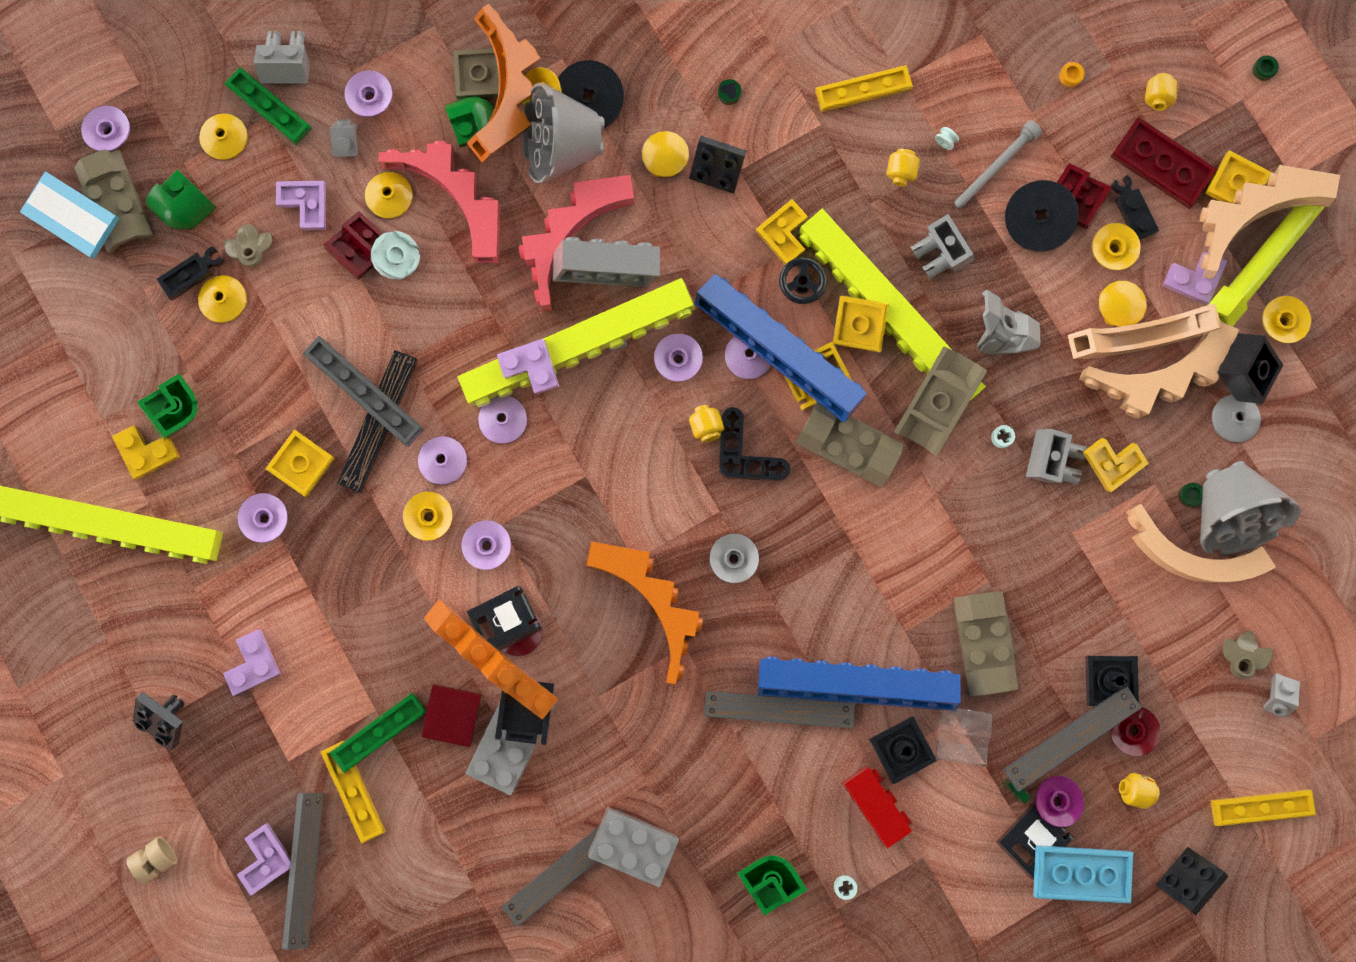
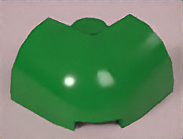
[444,96,495,148]
[146,169,217,230]
[137,373,198,440]
[737,855,808,916]

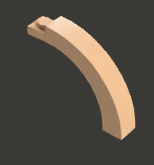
[1068,304,1222,359]
[1126,504,1276,583]

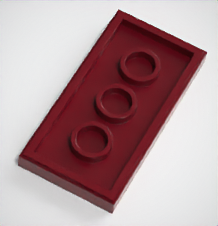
[1110,117,1218,209]

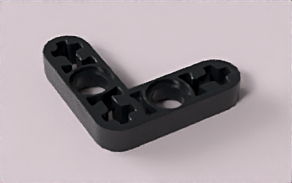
[719,407,790,481]

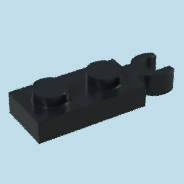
[1111,175,1159,240]
[156,247,225,301]

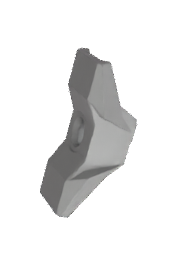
[977,290,1041,354]

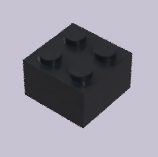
[1217,333,1283,404]

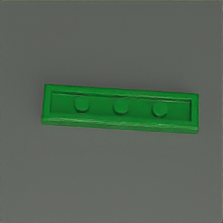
[224,67,312,146]
[329,692,426,773]

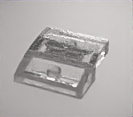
[935,708,993,767]

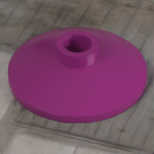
[1036,776,1084,827]

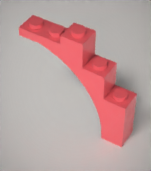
[378,141,500,263]
[519,175,634,311]

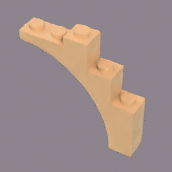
[1200,165,1340,279]
[1079,321,1239,418]

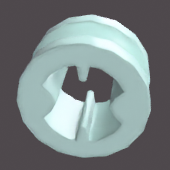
[935,127,959,150]
[991,425,1015,448]
[834,875,857,900]

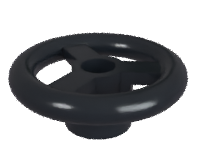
[779,257,827,304]

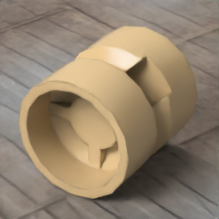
[127,836,177,885]

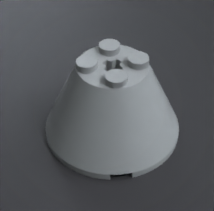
[522,83,604,183]
[1200,461,1301,555]

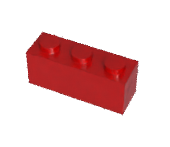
[842,766,912,849]

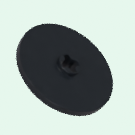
[558,60,624,129]
[1005,180,1079,252]

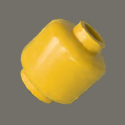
[1145,73,1179,111]
[886,149,920,186]
[689,405,724,443]
[1119,773,1160,809]

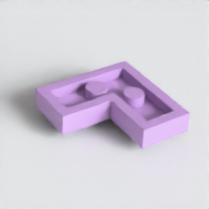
[276,181,326,230]
[1162,251,1227,305]
[497,339,560,394]
[223,629,281,696]
[237,823,291,896]

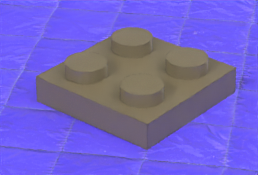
[453,48,499,100]

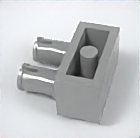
[254,31,310,83]
[910,214,975,280]
[1026,429,1087,485]

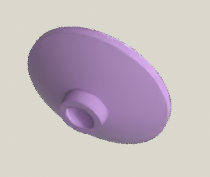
[344,70,393,117]
[81,106,130,151]
[654,334,703,382]
[725,336,771,379]
[478,396,527,444]
[418,436,467,485]
[238,493,288,543]
[461,520,511,570]

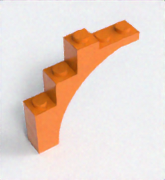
[467,4,540,163]
[587,541,703,684]
[424,599,558,719]

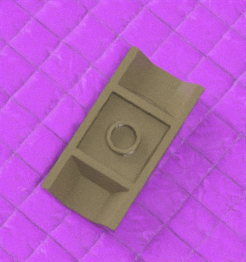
[74,150,154,254]
[894,346,988,456]
[795,401,904,488]
[953,591,1019,696]

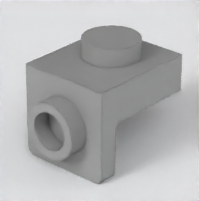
[330,119,358,157]
[1264,673,1300,717]

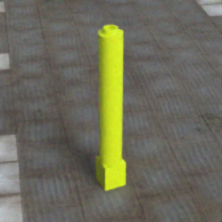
[1209,205,1325,327]

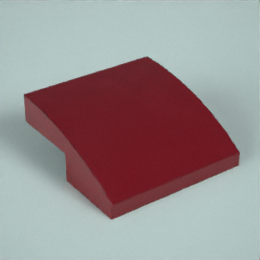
[1057,163,1112,230]
[324,211,384,280]
[421,684,482,747]

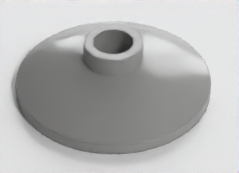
[1212,395,1261,442]
[710,534,759,583]

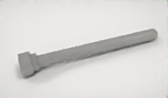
[955,120,1042,208]

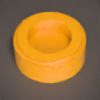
[1059,62,1085,88]

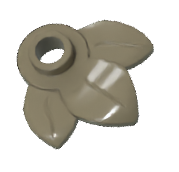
[224,224,272,268]
[1222,630,1273,679]

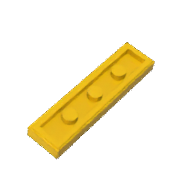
[815,65,913,113]
[321,740,386,844]
[1210,789,1316,826]

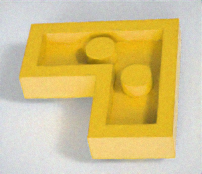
[755,199,808,265]
[112,425,180,480]
[1082,438,1149,492]

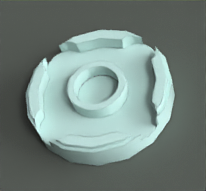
[371,231,420,280]

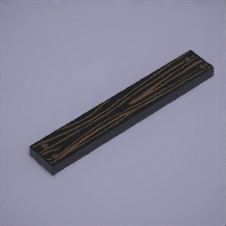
[337,350,418,493]

